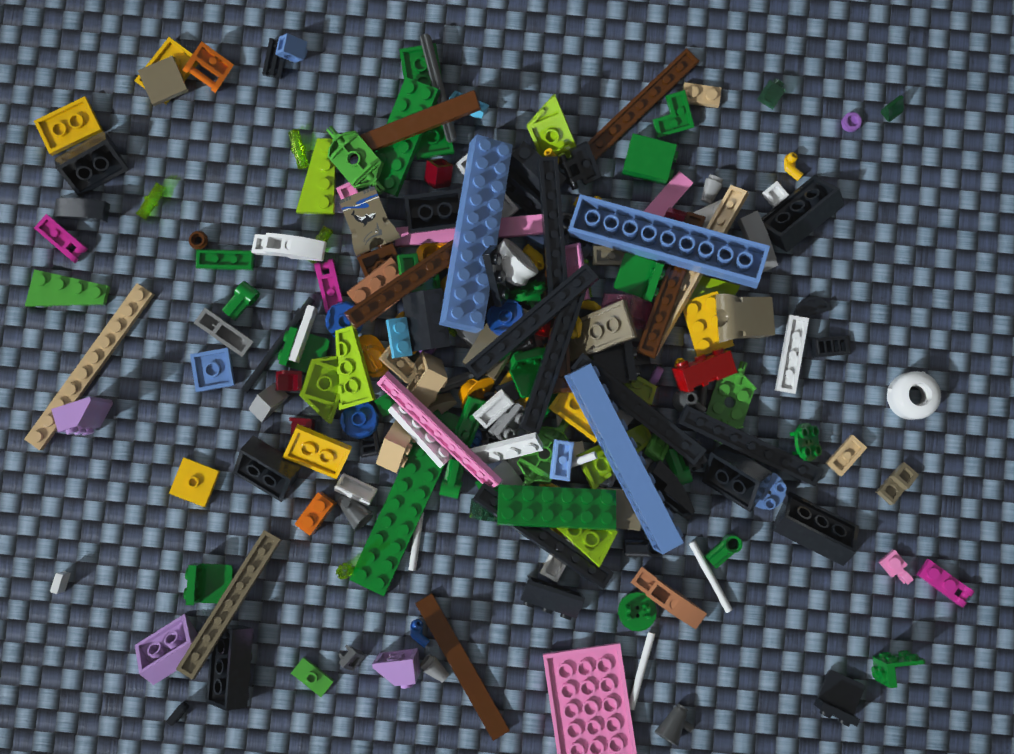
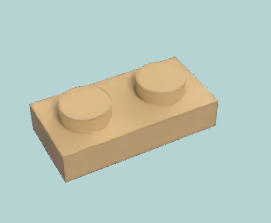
[683,82,722,108]
[379,345,415,384]
[825,435,867,476]

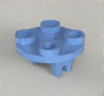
[755,473,787,510]

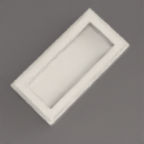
[472,389,515,429]
[334,473,378,507]

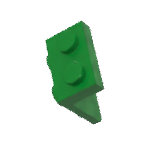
[614,253,666,302]
[278,327,330,372]
[507,347,546,398]
[184,563,234,605]
[871,650,926,688]

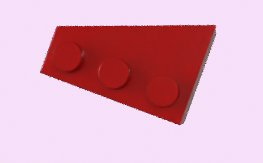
[671,348,737,393]

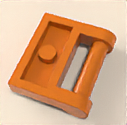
[183,41,234,93]

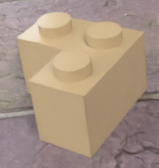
[406,351,448,408]
[376,420,416,473]

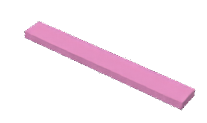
[395,214,543,248]
[377,371,502,489]

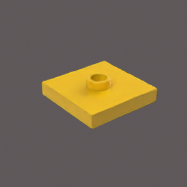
[169,457,220,507]

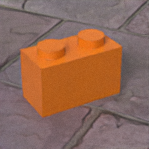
[295,492,337,536]

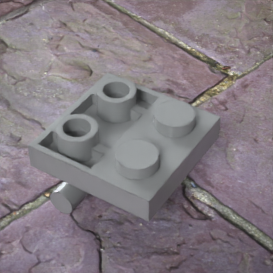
[488,403,532,441]

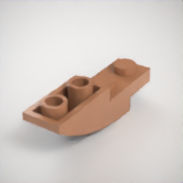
[630,566,707,629]

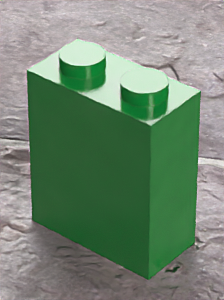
[622,133,679,185]

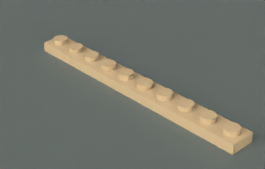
[637,185,749,359]
[24,283,155,450]

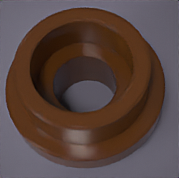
[189,231,208,250]

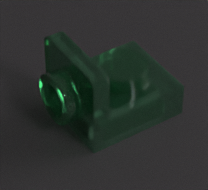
[757,78,786,110]
[469,498,497,522]

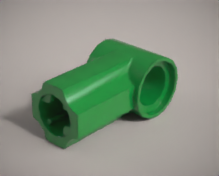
[222,281,260,321]
[665,448,693,485]
[439,459,464,499]
[704,534,742,569]

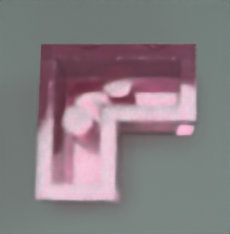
[601,293,654,329]

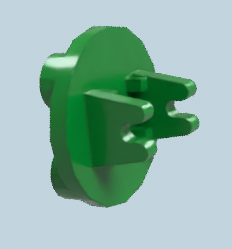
[509,278,547,309]
[789,423,822,461]
[618,592,657,631]

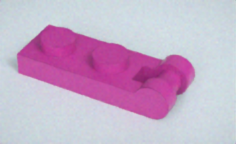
[34,214,88,263]
[314,258,344,314]
[916,559,974,608]

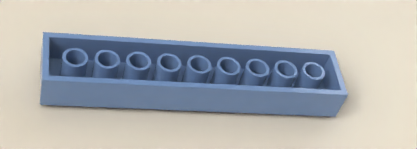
[439,134,513,333]
[568,194,770,289]
[564,363,684,554]

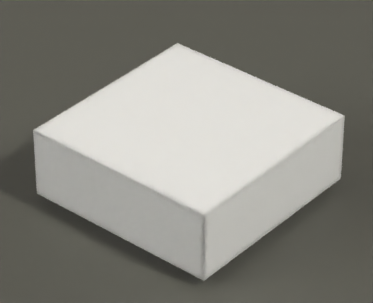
[762,181,789,208]
[50,571,71,594]

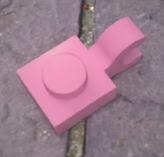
[878,549,914,585]

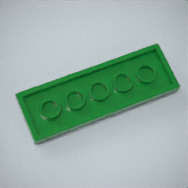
[399,43,454,160]
[371,77,441,197]
[497,484,616,530]

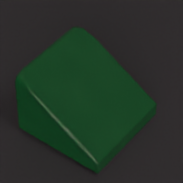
[881,95,904,122]

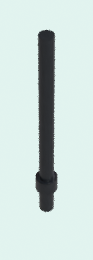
[241,297,315,393]

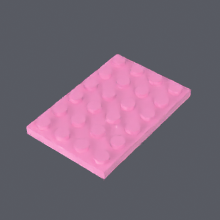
[543,642,637,754]

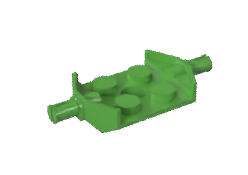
[326,126,386,194]
[706,361,757,443]
[517,420,569,486]

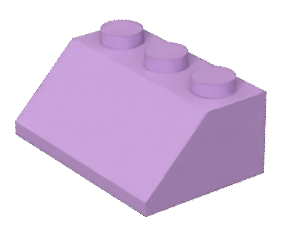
[51,397,113,436]
[135,614,198,685]
[372,648,421,689]

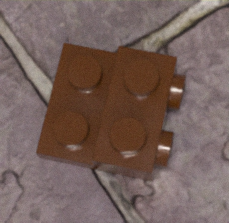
[357,242,398,277]

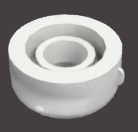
[498,238,538,286]
[887,371,941,420]

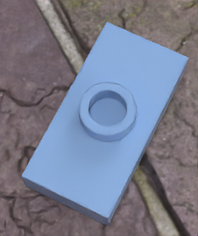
[549,439,574,481]

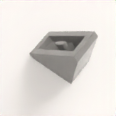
[249,382,290,423]

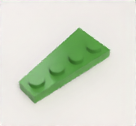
[25,269,110,307]

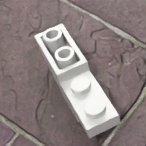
[251,233,327,261]

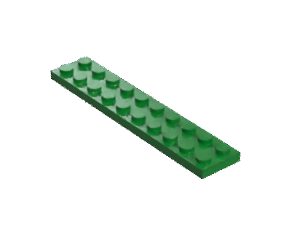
[349,409,460,596]

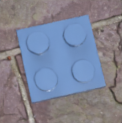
[190,348,236,392]

